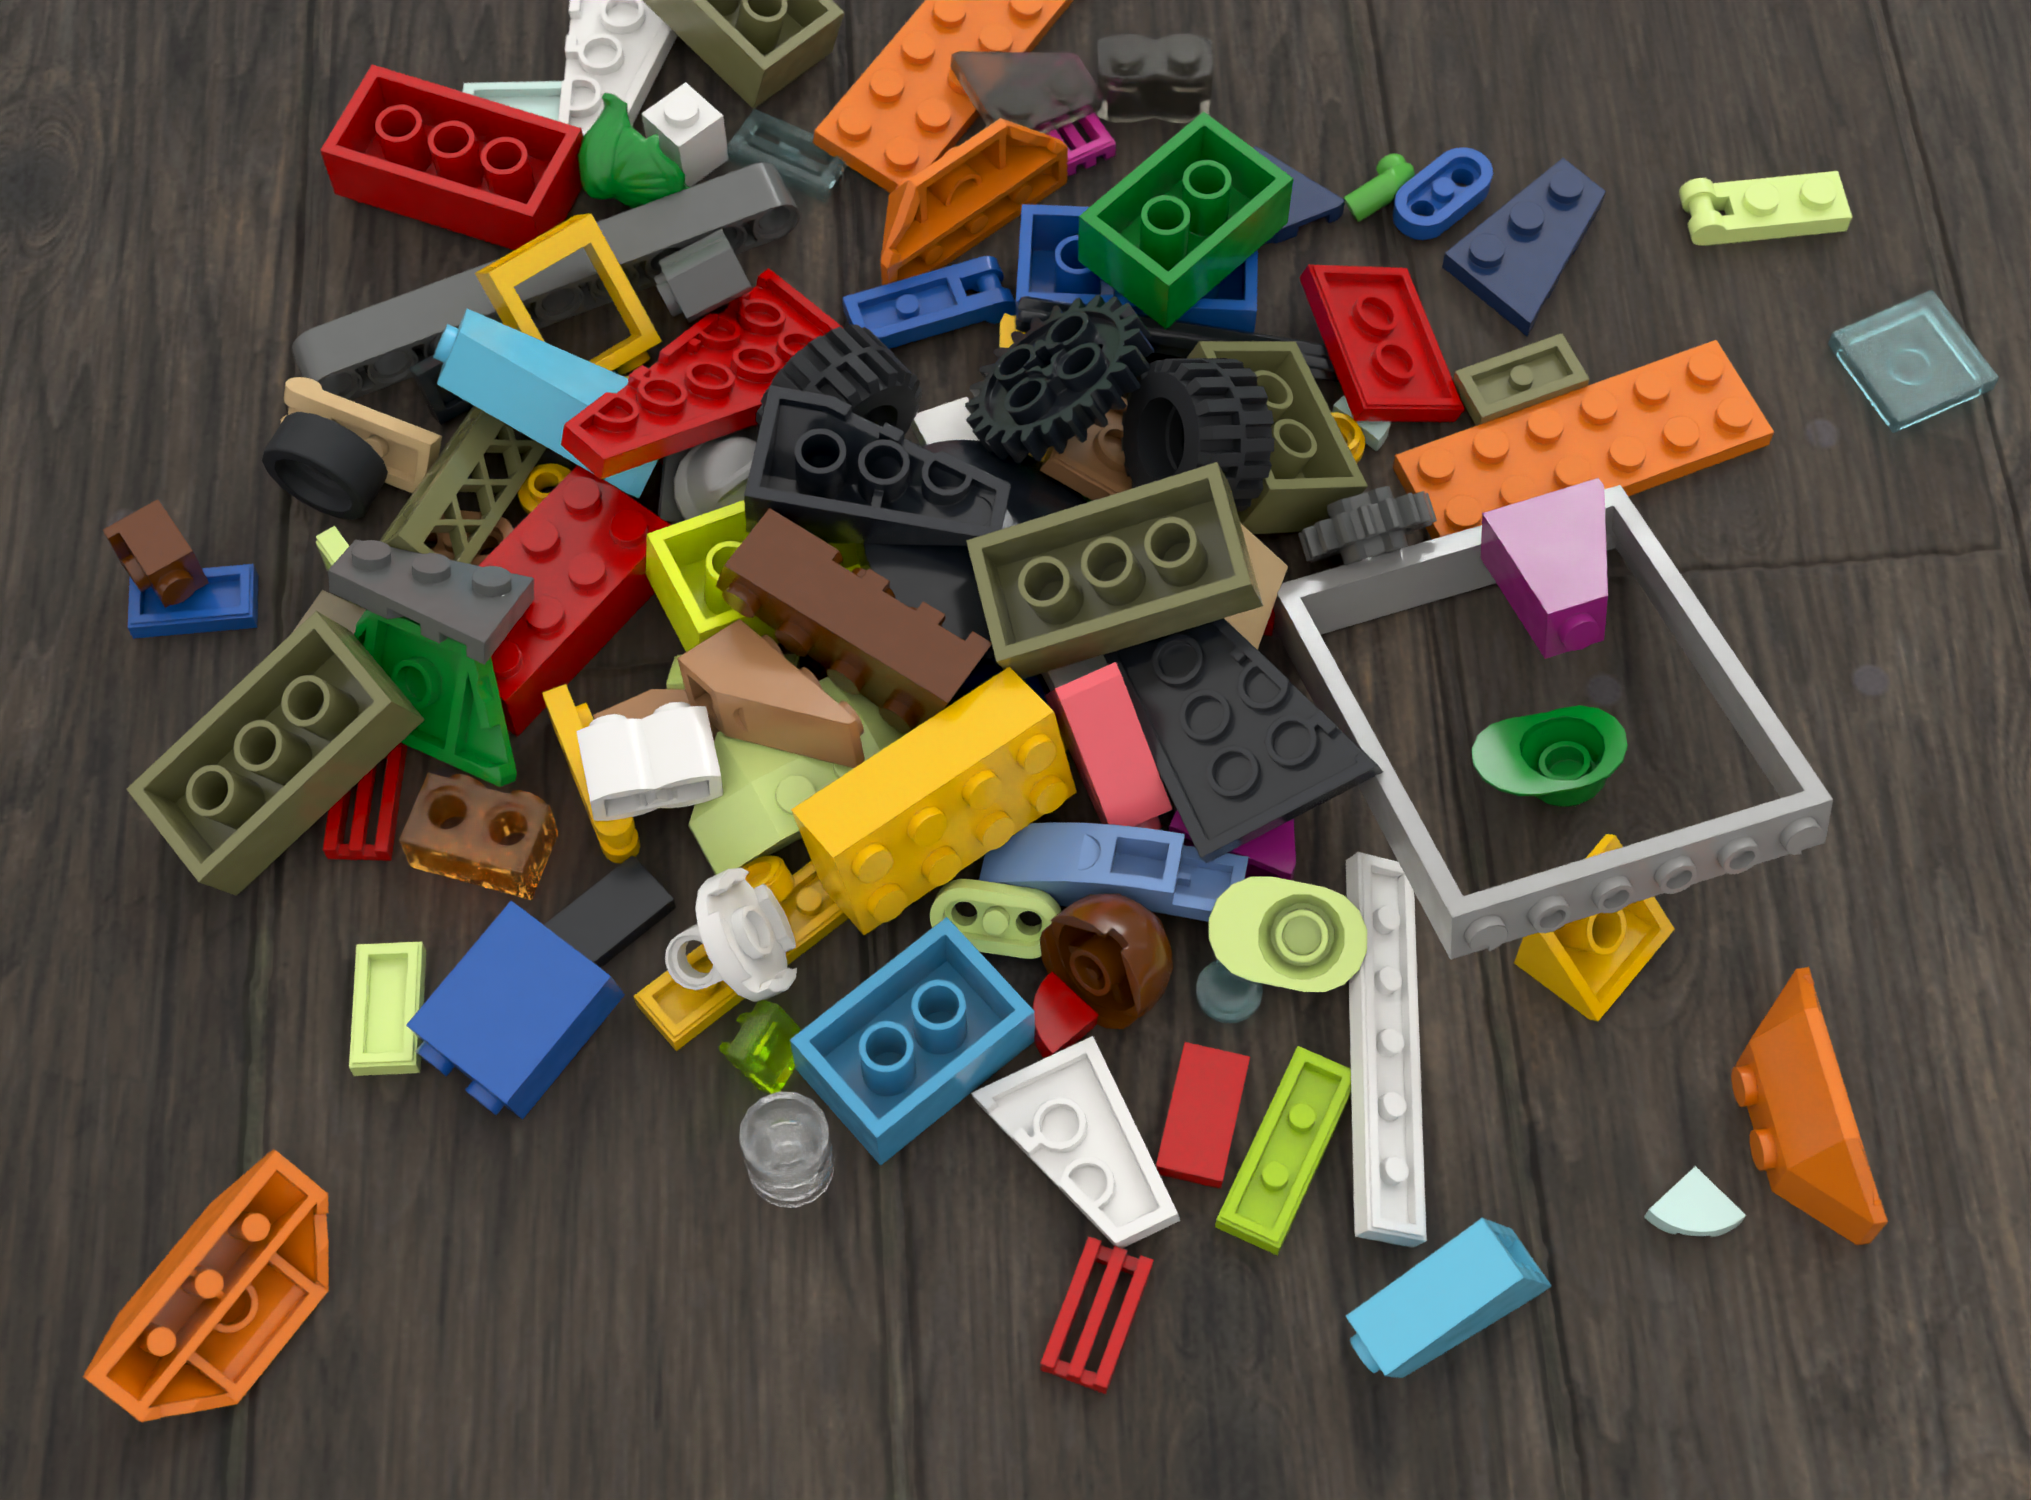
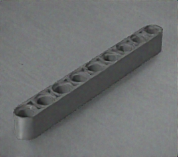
[292,162,800,400]

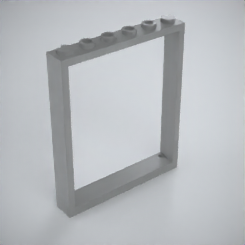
[1274,485,1833,960]

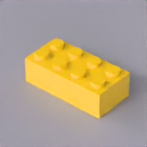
[791,667,1077,935]

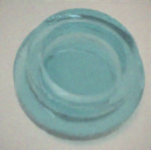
[1196,960,1263,1023]

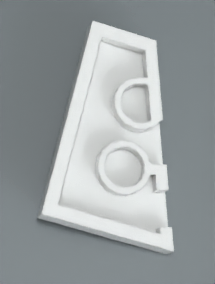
[971,1036,1180,1248]

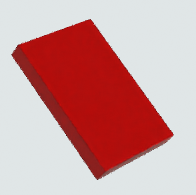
[1299,265,1465,422]

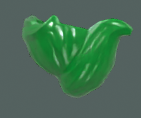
[577,93,690,209]

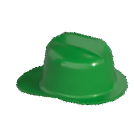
[1471,705,1628,807]

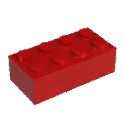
[320,65,583,250]
[478,465,670,737]

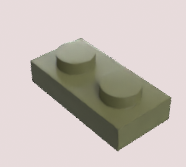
[1453,333,1589,426]

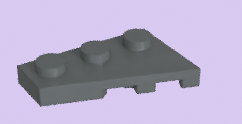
[328,539,534,665]

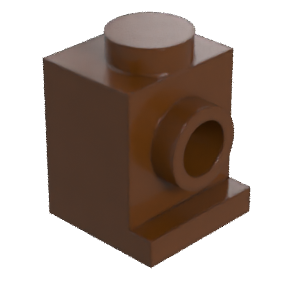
[102,499,209,608]

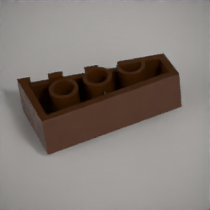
[716,508,992,734]

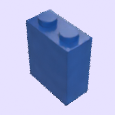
[406,901,625,1120]

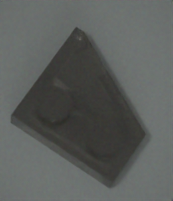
[950,51,1104,134]

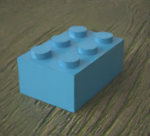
[790,917,1035,1166]

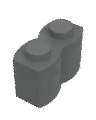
[654,229,753,323]

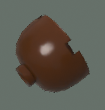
[1040,893,1173,1029]

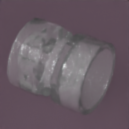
[739,1092,835,1208]

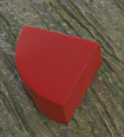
[1032,972,1099,1058]

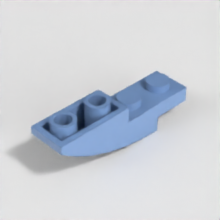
[979,822,1248,922]

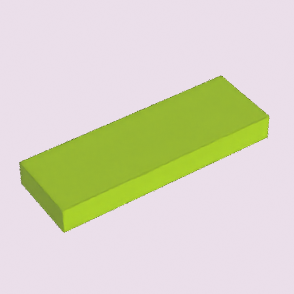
[1215,1046,1351,1256]

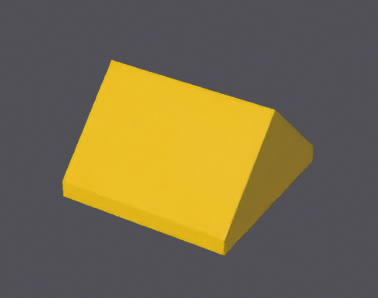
[1514,834,1675,1021]

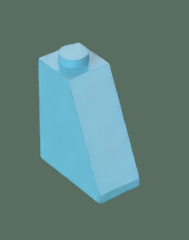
[1346,1218,1552,1378]

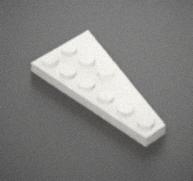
[558,0,677,136]

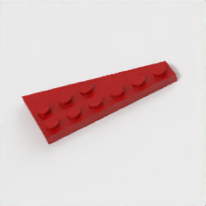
[561,268,844,480]

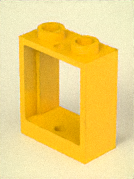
[475,213,662,375]

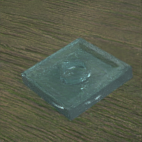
[1828,290,1999,433]

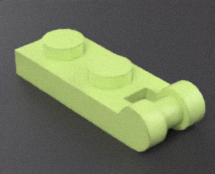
[1679,171,1852,246]

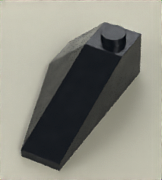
[744,385,1011,546]

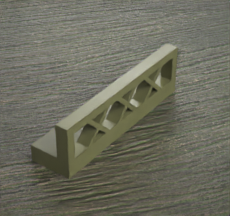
[380,406,547,564]

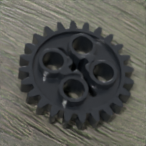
[965,295,1154,463]

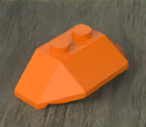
[880,118,1068,285]
[1731,967,1888,1245]
[83,1150,329,1422]

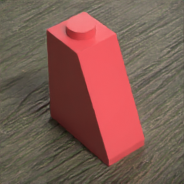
[1045,662,1172,830]

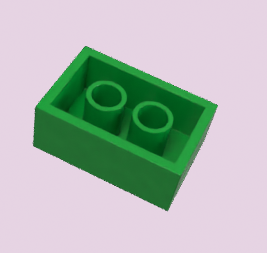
[1078,111,1293,329]

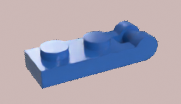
[842,256,1016,349]

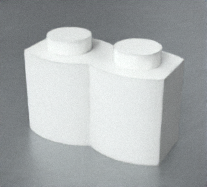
[576,702,723,821]

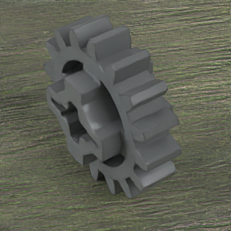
[1298,486,1437,565]

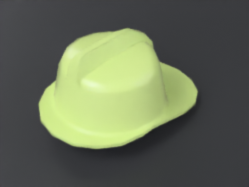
[1209,876,1367,992]

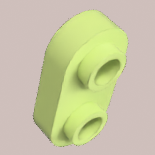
[930,879,1061,959]

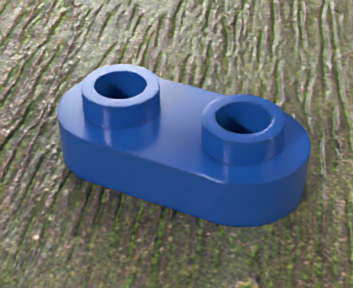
[1392,147,1493,240]

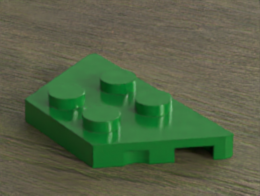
[354,609,517,787]

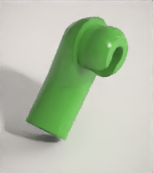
[1343,153,1415,222]

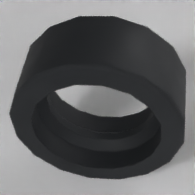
[262,412,388,520]

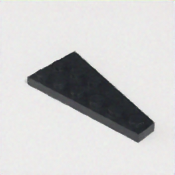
[1093,498,1383,863]

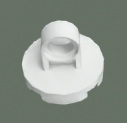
[665,868,797,1002]

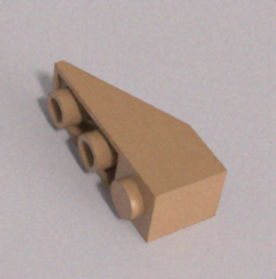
[677,619,865,768]

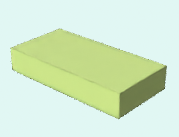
[349,942,426,1076]

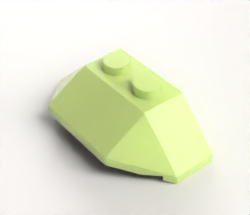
[688,676,906,875]

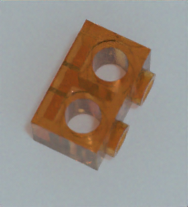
[399,773,559,900]

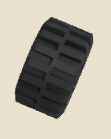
[756,325,922,436]
[1121,358,1275,512]

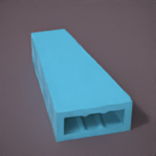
[433,309,658,498]

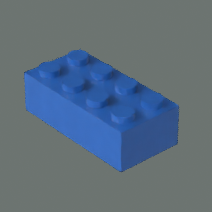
[1016,204,1258,332]

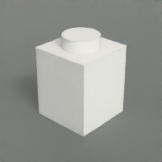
[642,82,729,187]

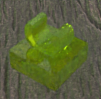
[719,1000,802,1096]

